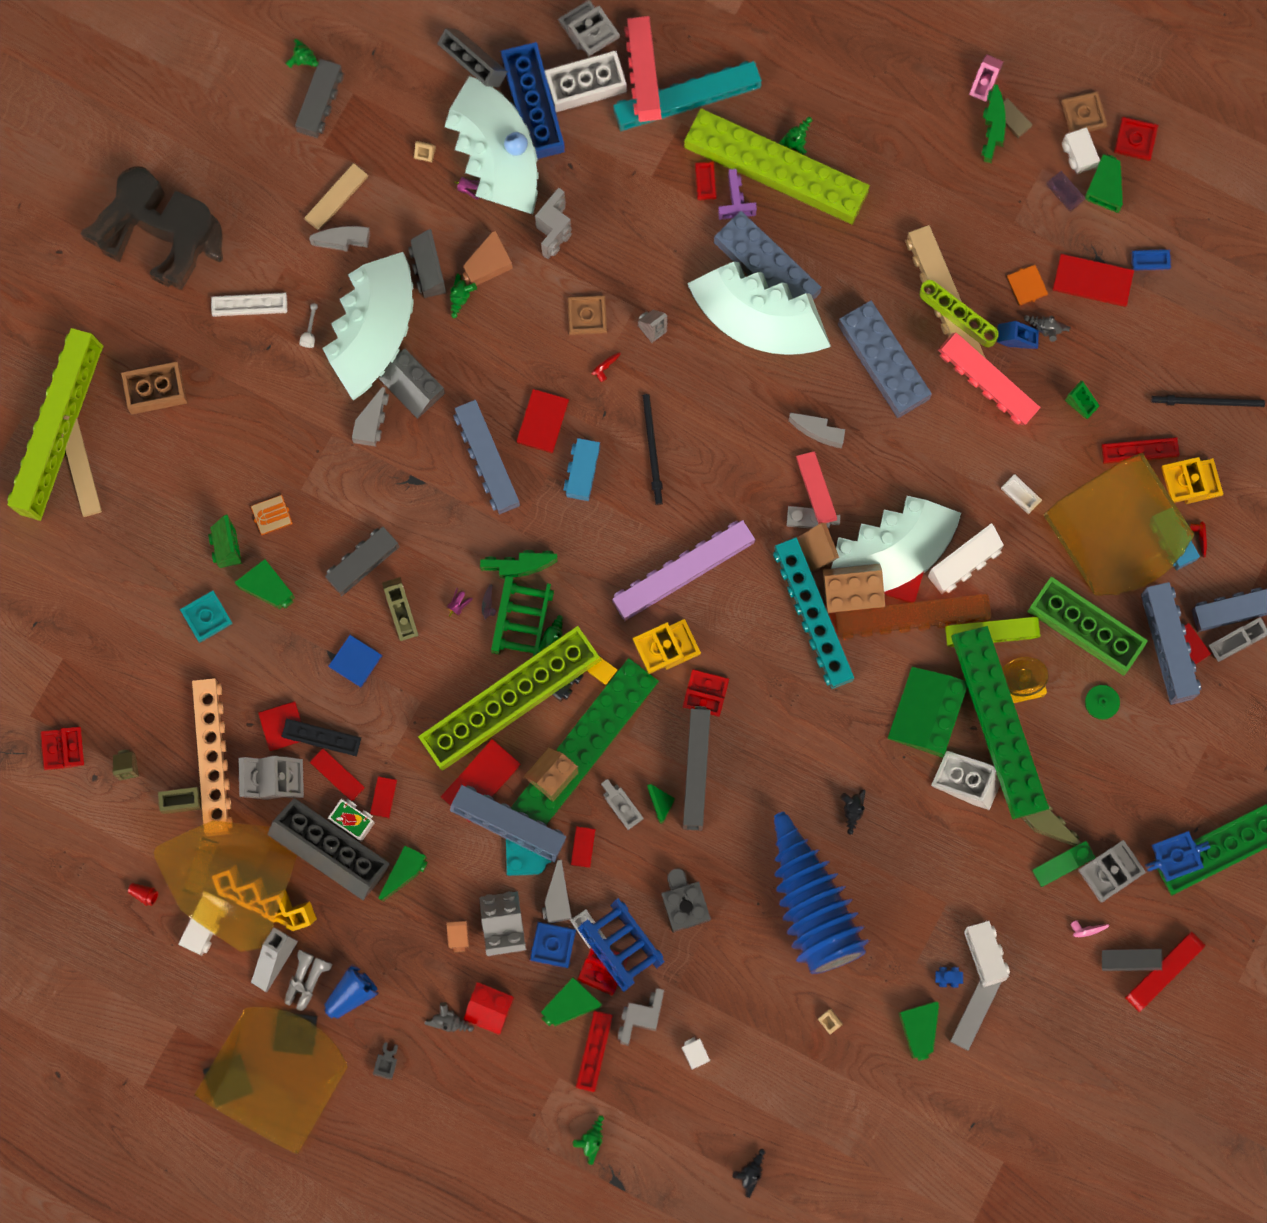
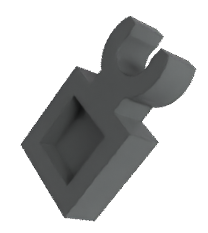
[373,1042,398,1080]

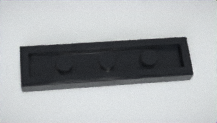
[282,718,362,757]

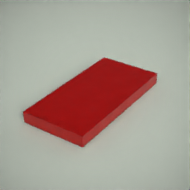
[1052,254,1134,307]
[440,739,521,823]

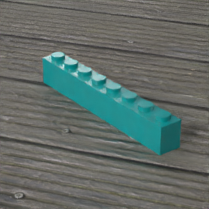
[614,61,762,131]

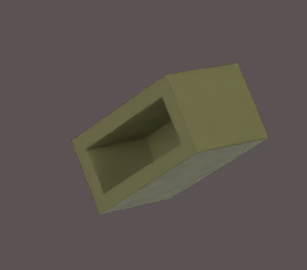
[158,787,202,814]

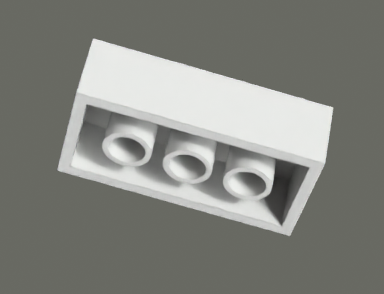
[545,51,627,112]

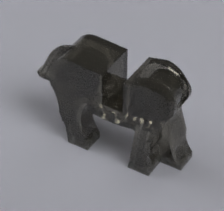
[81,166,223,291]

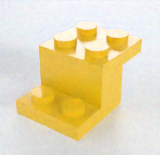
[1161,457,1223,505]
[633,619,701,674]

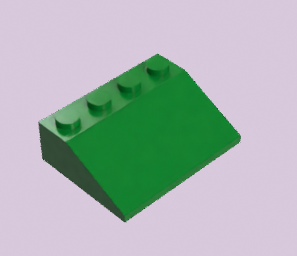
[887,667,967,758]

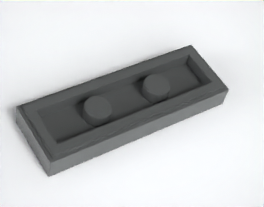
[1102,949,1162,971]

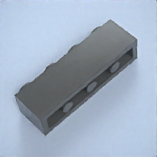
[437,28,508,87]
[295,59,344,139]
[325,527,399,596]

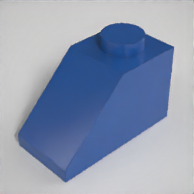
[997,321,1039,349]

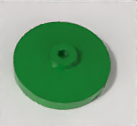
[1085,685,1120,720]

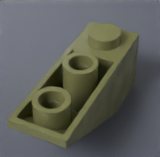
[1021,804,1080,847]

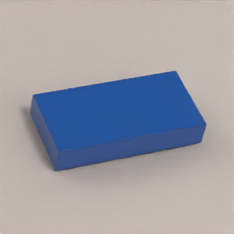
[1131,250,1171,270]

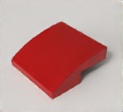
[683,669,730,717]
[258,701,301,751]
[40,727,84,771]
[577,947,629,996]

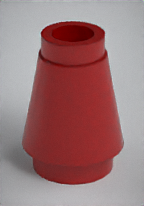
[128,883,158,906]

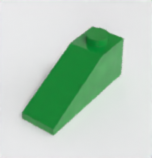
[1032,841,1096,887]
[378,846,428,901]

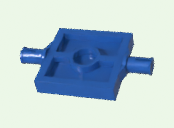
[1145,831,1210,882]

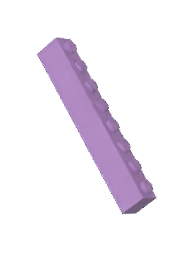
[612,520,755,622]

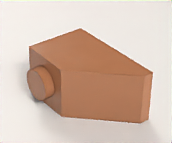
[447,921,470,953]

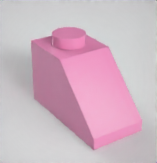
[969,54,1004,101]

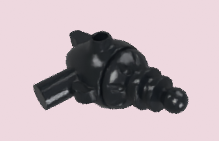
[840,790,866,835]
[732,1149,765,1198]

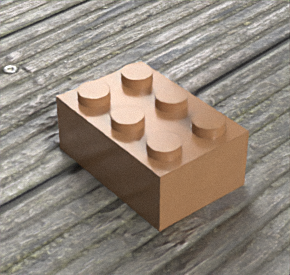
[121,362,187,415]
[823,564,885,613]

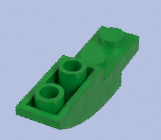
[981,84,1006,163]
[480,550,558,579]

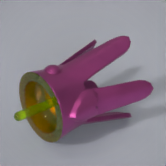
[455,177,480,199]
[446,588,473,617]

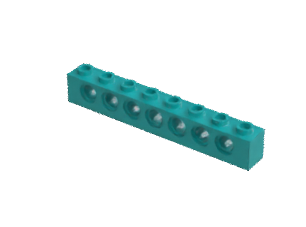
[773,537,854,689]

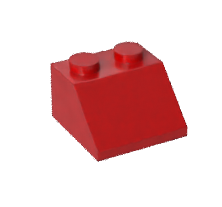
[464,982,515,1035]

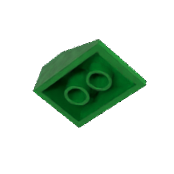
[208,515,242,568]

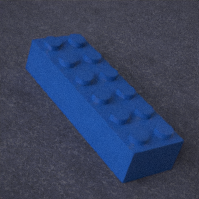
[501,42,565,159]

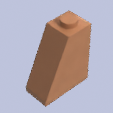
[462,231,513,285]

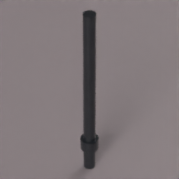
[642,394,663,505]
[1151,394,1265,407]

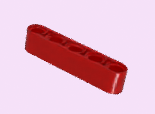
[1125,931,1206,1012]

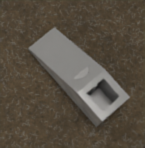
[352,387,389,447]
[251,927,298,992]

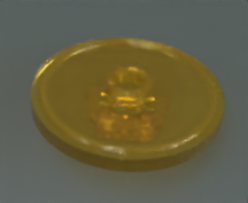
[1002,657,1049,697]

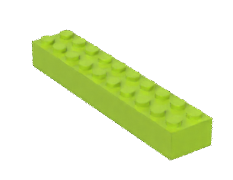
[684,109,870,225]
[7,328,103,521]
[418,626,602,771]

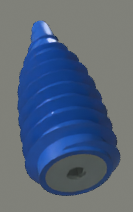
[774,812,870,974]

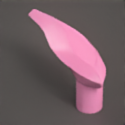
[1071,921,1109,937]

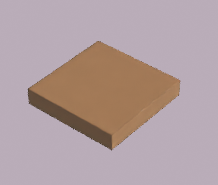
[1061,91,1108,133]
[568,295,607,335]
[797,522,839,573]

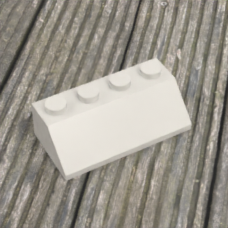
[928,523,1004,594]

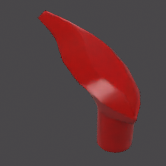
[592,352,621,382]
[1190,521,1207,557]

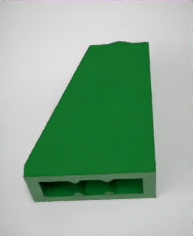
[1084,154,1123,213]
[235,559,295,609]
[541,978,602,1027]
[899,1001,939,1061]

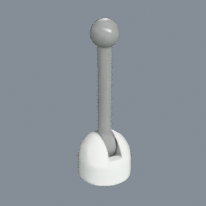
[299,303,318,348]

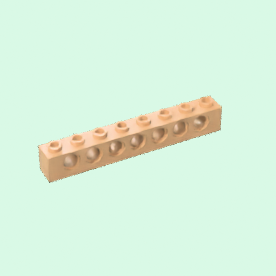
[192,678,233,836]

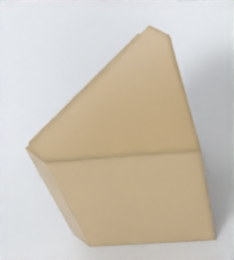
[414,141,436,162]
[818,1008,843,1034]

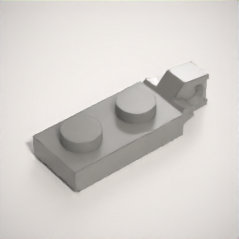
[787,506,840,529]
[601,779,644,830]

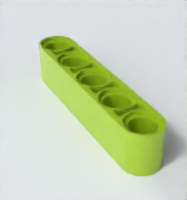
[920,280,998,347]
[945,617,1041,647]

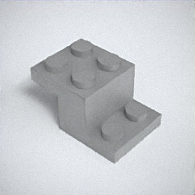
[559,0,620,57]
[535,188,572,259]
[239,756,304,800]
[1078,840,1146,903]
[480,891,526,956]
[618,988,664,1046]

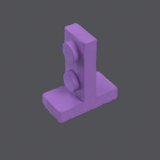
[718,169,757,220]

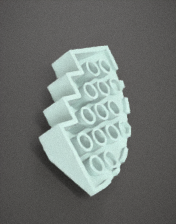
[445,76,539,214]
[323,252,414,400]
[687,262,831,355]
[831,496,961,595]

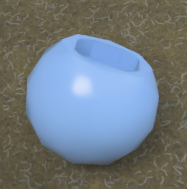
[504,132,528,156]

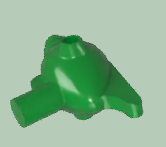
[286,39,319,68]
[779,117,812,155]
[450,274,477,318]
[538,615,563,652]
[573,1115,604,1165]

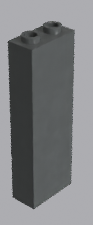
[683,706,710,831]

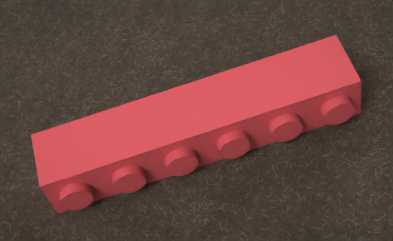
[624,16,661,122]
[938,332,1041,425]

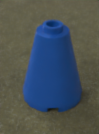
[324,965,379,1019]

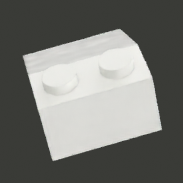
[932,751,1001,810]

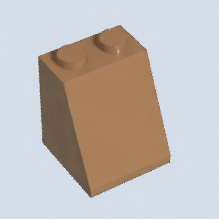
[524,747,578,802]

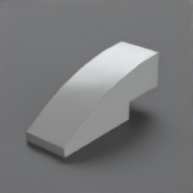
[309,226,371,252]
[789,413,845,449]
[1209,617,1267,662]

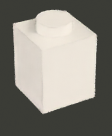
[682,1037,710,1070]

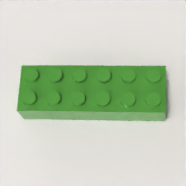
[1027,577,1148,676]

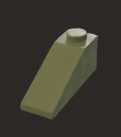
[382,577,419,641]

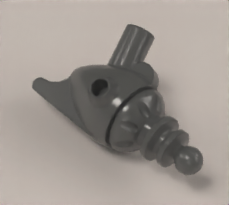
[1024,315,1071,342]
[425,1002,474,1032]

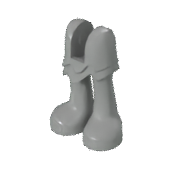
[285,950,333,1011]

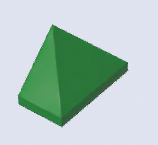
[1065,381,1100,419]
[647,784,675,824]

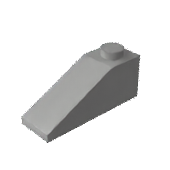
[638,310,667,343]
[542,860,572,923]

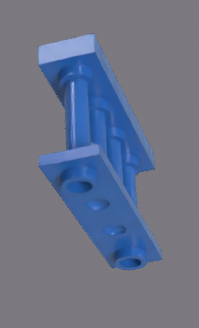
[577,898,665,992]

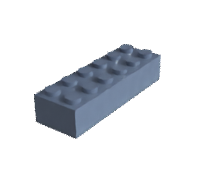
[714,211,821,300]
[838,300,932,418]
[1141,582,1201,705]

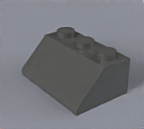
[408,229,446,298]
[379,349,445,419]

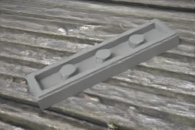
[950,979,1001,1051]

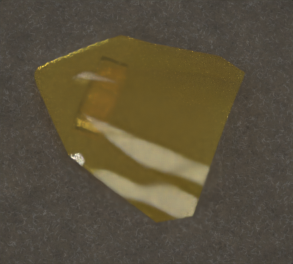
[154,820,297,952]

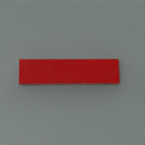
[1101,437,1180,464]
[576,1010,613,1093]

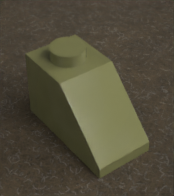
[113,750,139,780]

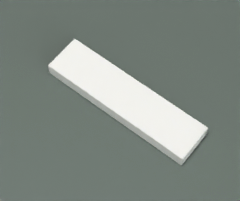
[211,293,288,316]

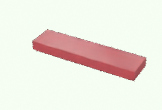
[796,451,837,525]

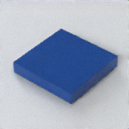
[328,635,382,688]
[530,922,576,968]

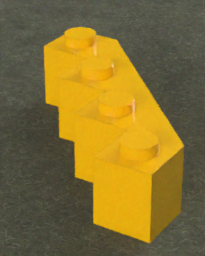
[212,865,317,931]

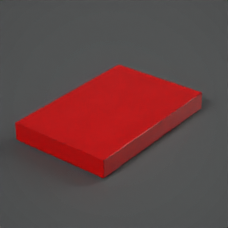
[517,389,569,454]

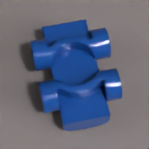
[935,967,963,988]

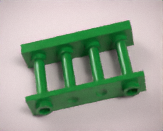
[491,576,554,656]

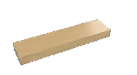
[305,163,368,231]

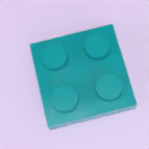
[180,591,233,643]

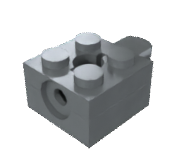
[661,869,711,933]

